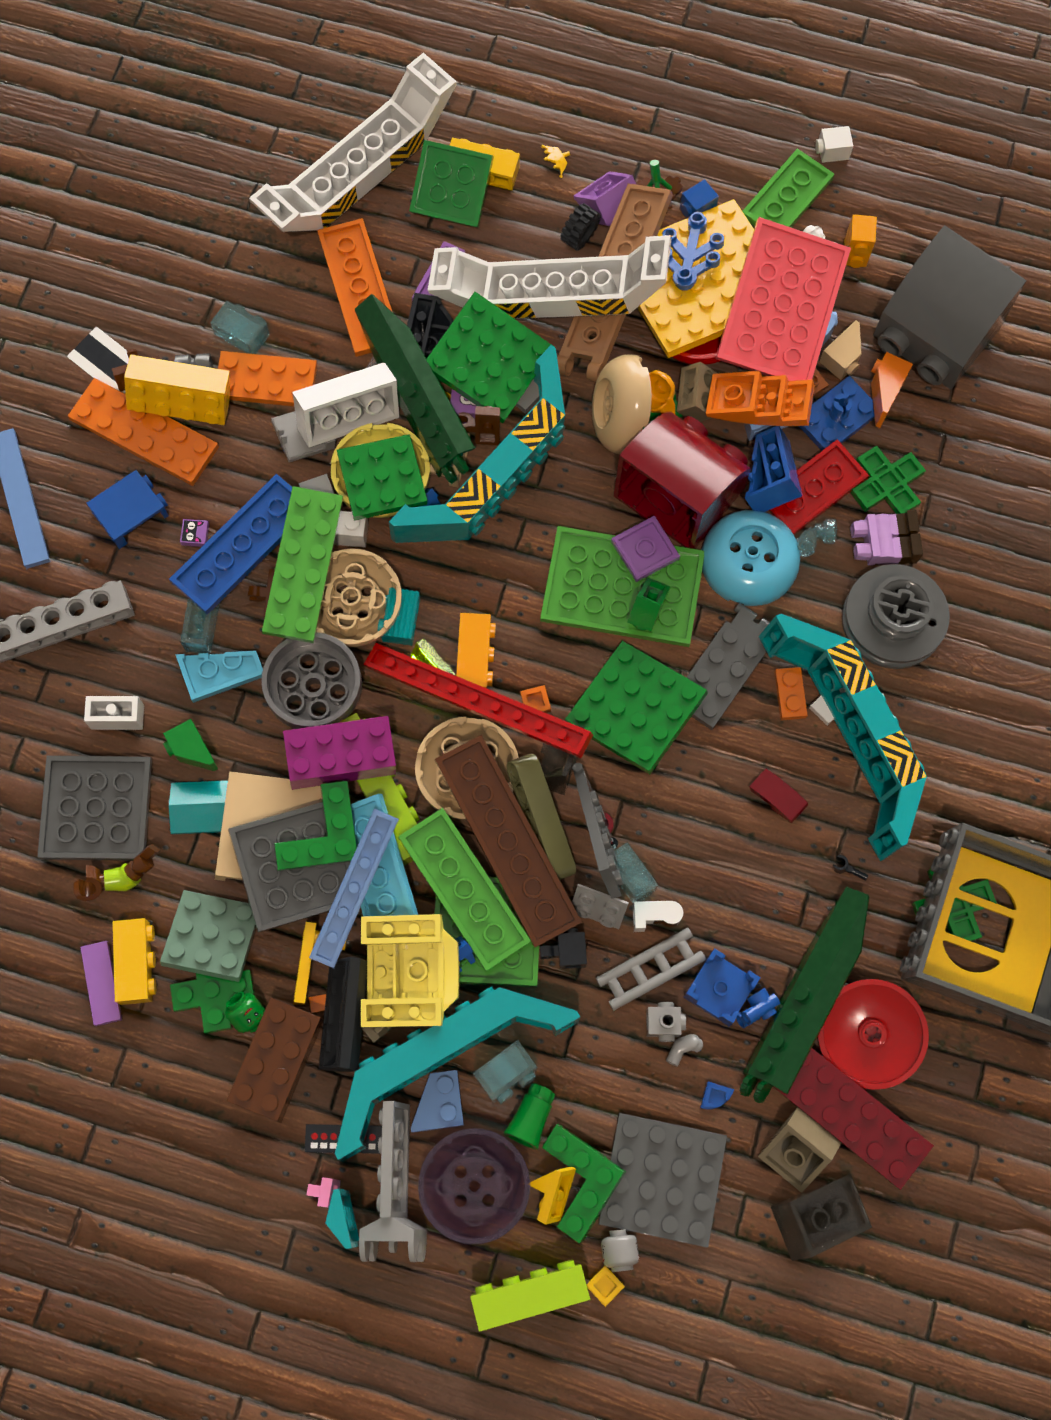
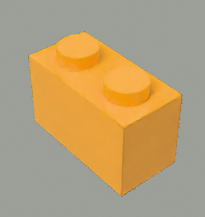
[844,214,877,268]

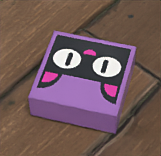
[180,519,209,547]

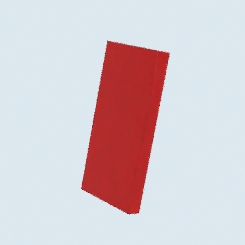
[768,439,869,535]

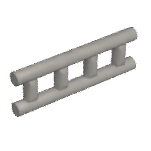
[595,927,706,1011]

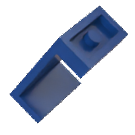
[86,470,169,549]

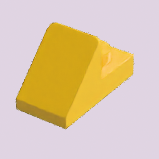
[528,1167,576,1225]

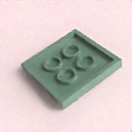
[160,890,256,982]

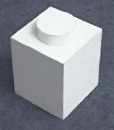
[816,126,853,163]

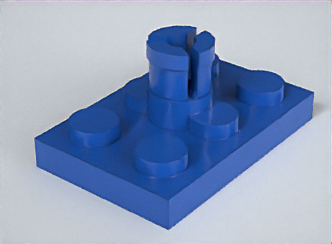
[799,376,875,451]

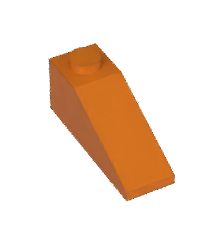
[871,352,913,428]

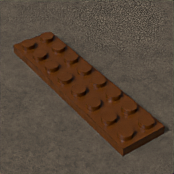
[435,735,582,948]

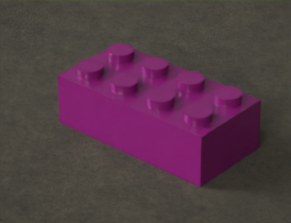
[283,716,396,790]

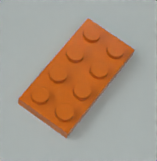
[218,351,317,407]

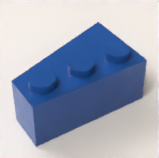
[745,426,802,512]

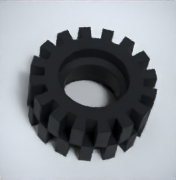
[560,203,601,251]

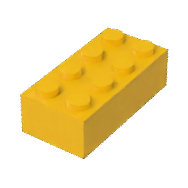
[124,355,230,425]

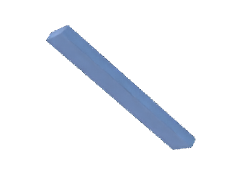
[0,428,51,569]
[309,809,399,968]

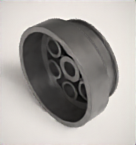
[261,632,362,729]

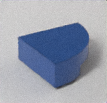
[700,1081,734,1110]

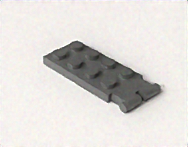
[686,603,770,730]
[572,763,624,899]

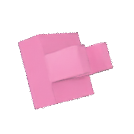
[306,1177,341,1208]

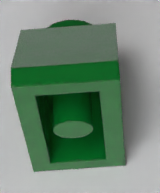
[628,578,671,632]
[163,719,218,771]

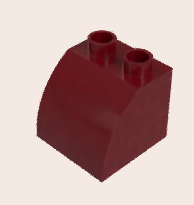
[614,412,751,549]

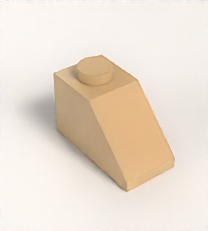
[820,320,861,380]

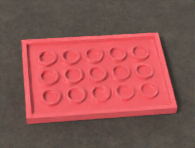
[715,217,851,381]

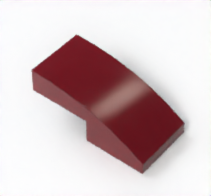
[749,768,808,823]

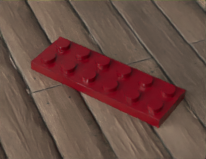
[773,1048,934,1190]

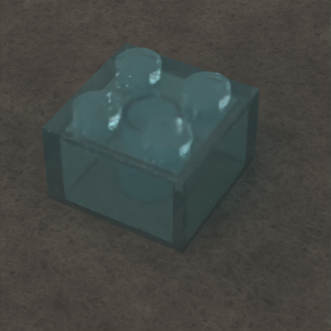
[473,1040,537,1105]

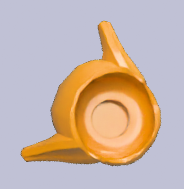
[649,370,676,415]

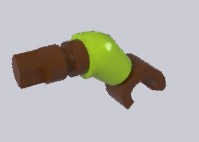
[73,844,161,901]

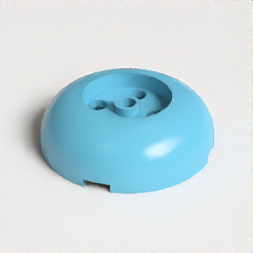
[701,510,800,606]

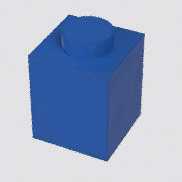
[680,179,719,217]

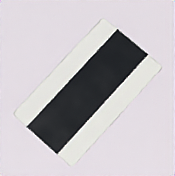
[67,327,129,394]

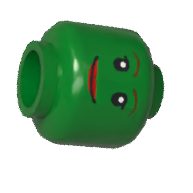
[225,992,265,1033]

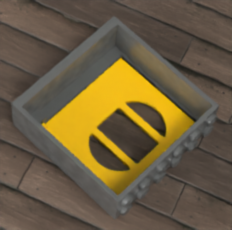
[900,823,1051,1035]

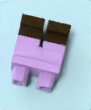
[850,510,923,565]

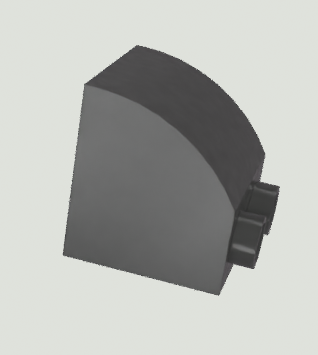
[873,225,1027,390]

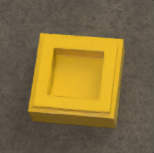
[586,1265,625,1307]

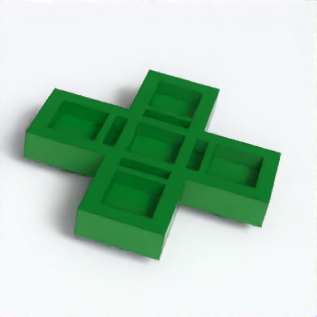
[851,446,926,514]
[912,869,997,946]
[170,970,255,1034]

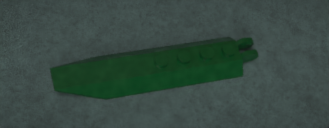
[355,294,475,484]
[739,887,870,1103]

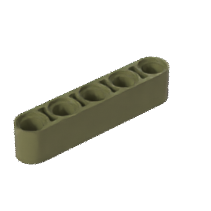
[506,753,576,880]

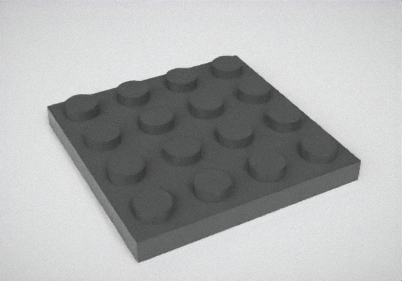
[37,756,152,861]
[228,802,350,933]
[598,1113,727,1248]

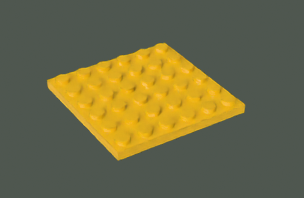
[637,199,754,358]

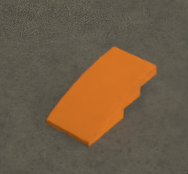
[706,371,815,426]

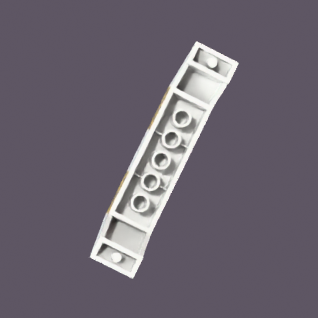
[249,53,456,232]
[428,236,672,319]

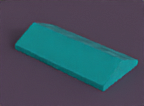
[169,780,228,834]
[325,1189,359,1249]

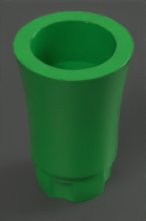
[503,1083,555,1150]

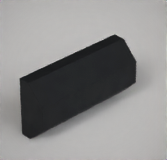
[318,957,367,1072]

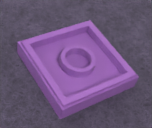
[611,516,680,582]

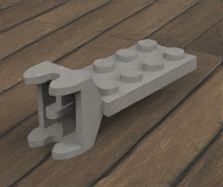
[359,1101,427,1262]

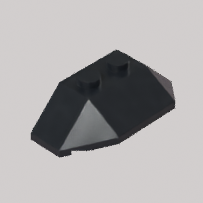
[407,293,453,359]

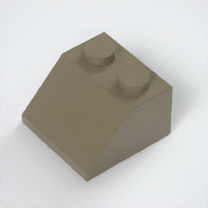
[758,1107,841,1193]

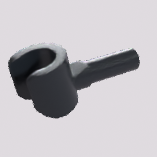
[832,855,868,881]

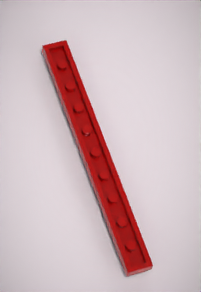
[364,643,593,758]

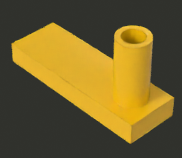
[293,922,346,1006]

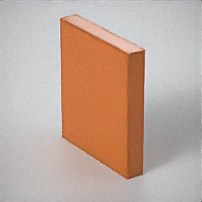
[309,994,326,1013]

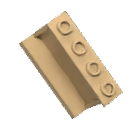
[214,771,322,881]

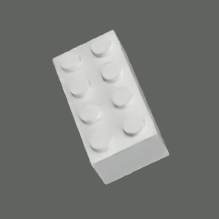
[293,363,399,447]

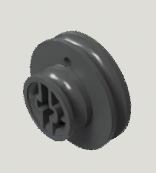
[842,564,950,669]

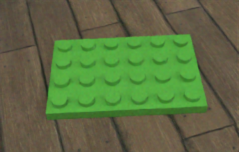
[540,526,704,647]

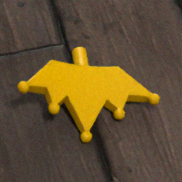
[541,145,570,178]

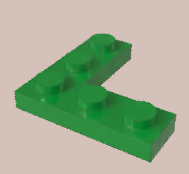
[274,781,357,871]
[542,1124,626,1244]

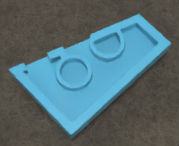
[175,651,263,703]

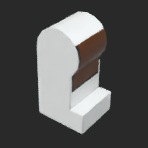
[633,901,683,932]

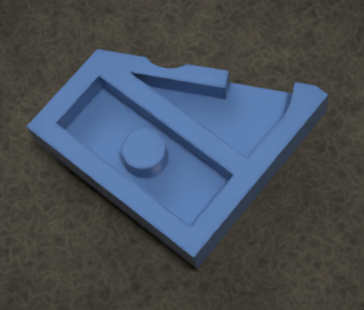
[411,1070,464,1133]

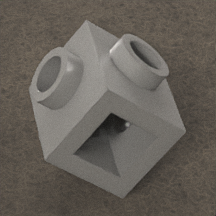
[646,1002,686,1042]

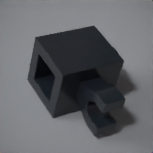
[540,928,587,969]

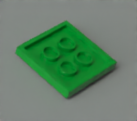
[409,140,494,228]
[337,434,427,521]

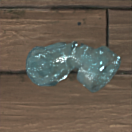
[796,519,837,557]

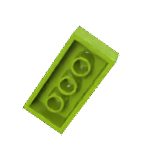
[470,1260,590,1332]

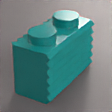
[377,587,420,646]

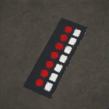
[305,1124,382,1154]

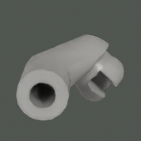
[666,1034,703,1067]

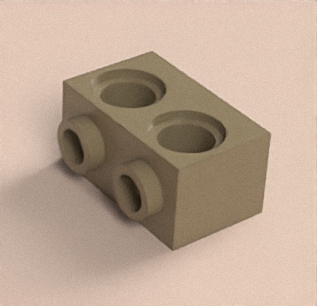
[677,362,718,422]

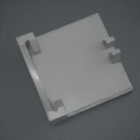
[271,411,336,462]

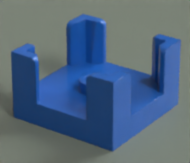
[683,948,761,1027]

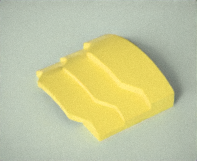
[361,914,459,1027]

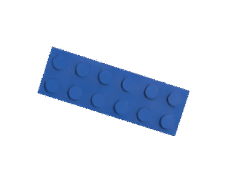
[169,474,292,615]

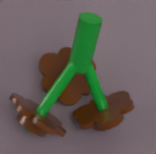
[636,160,683,214]

